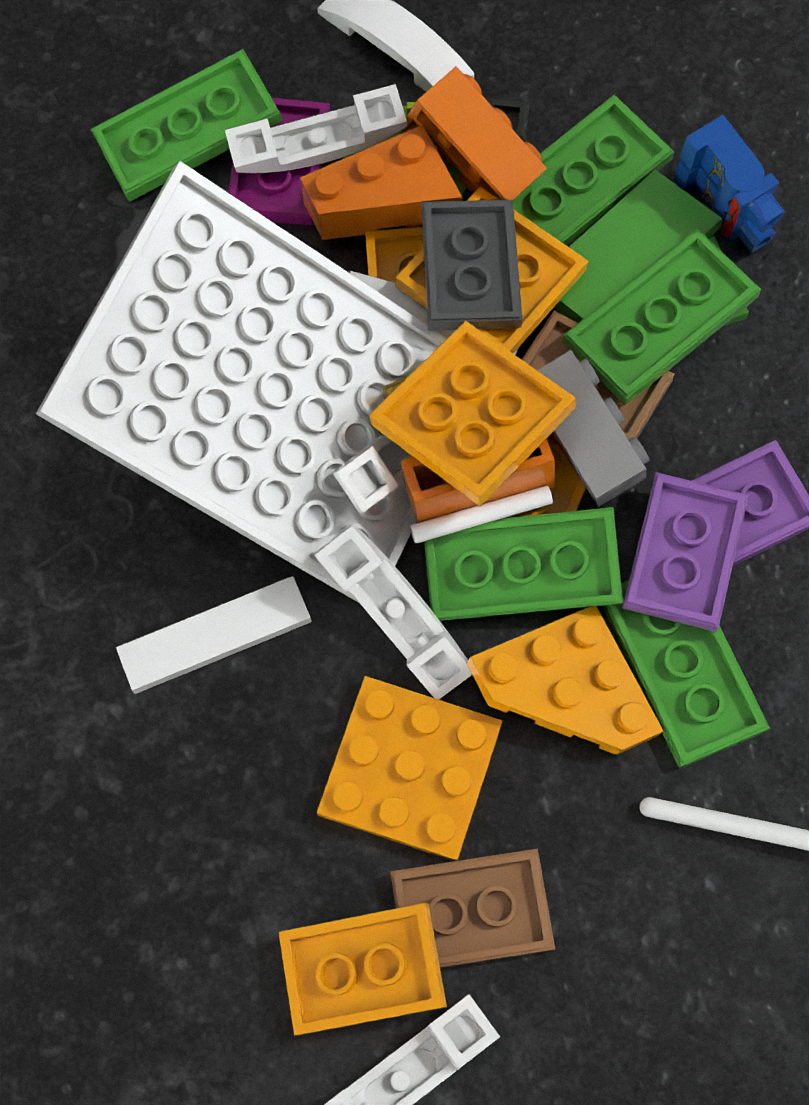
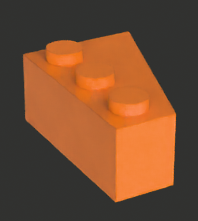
[401,66,547,201]
[300,125,462,240]
[401,439,555,523]

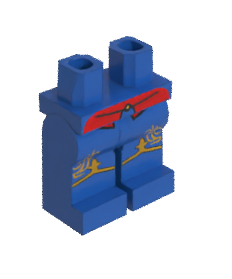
[673,115,785,253]

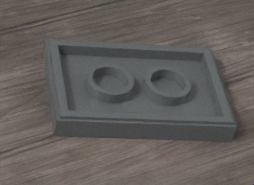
[421,200,523,331]

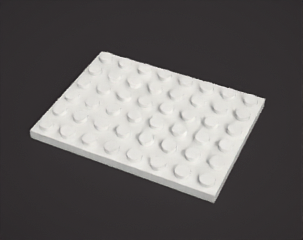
[36,161,447,603]

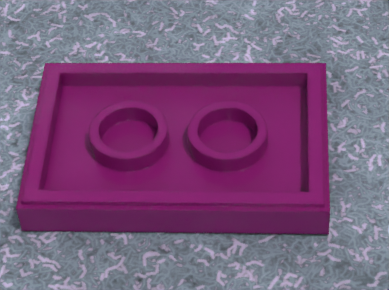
[228,98,331,226]

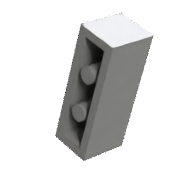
[537,350,650,507]

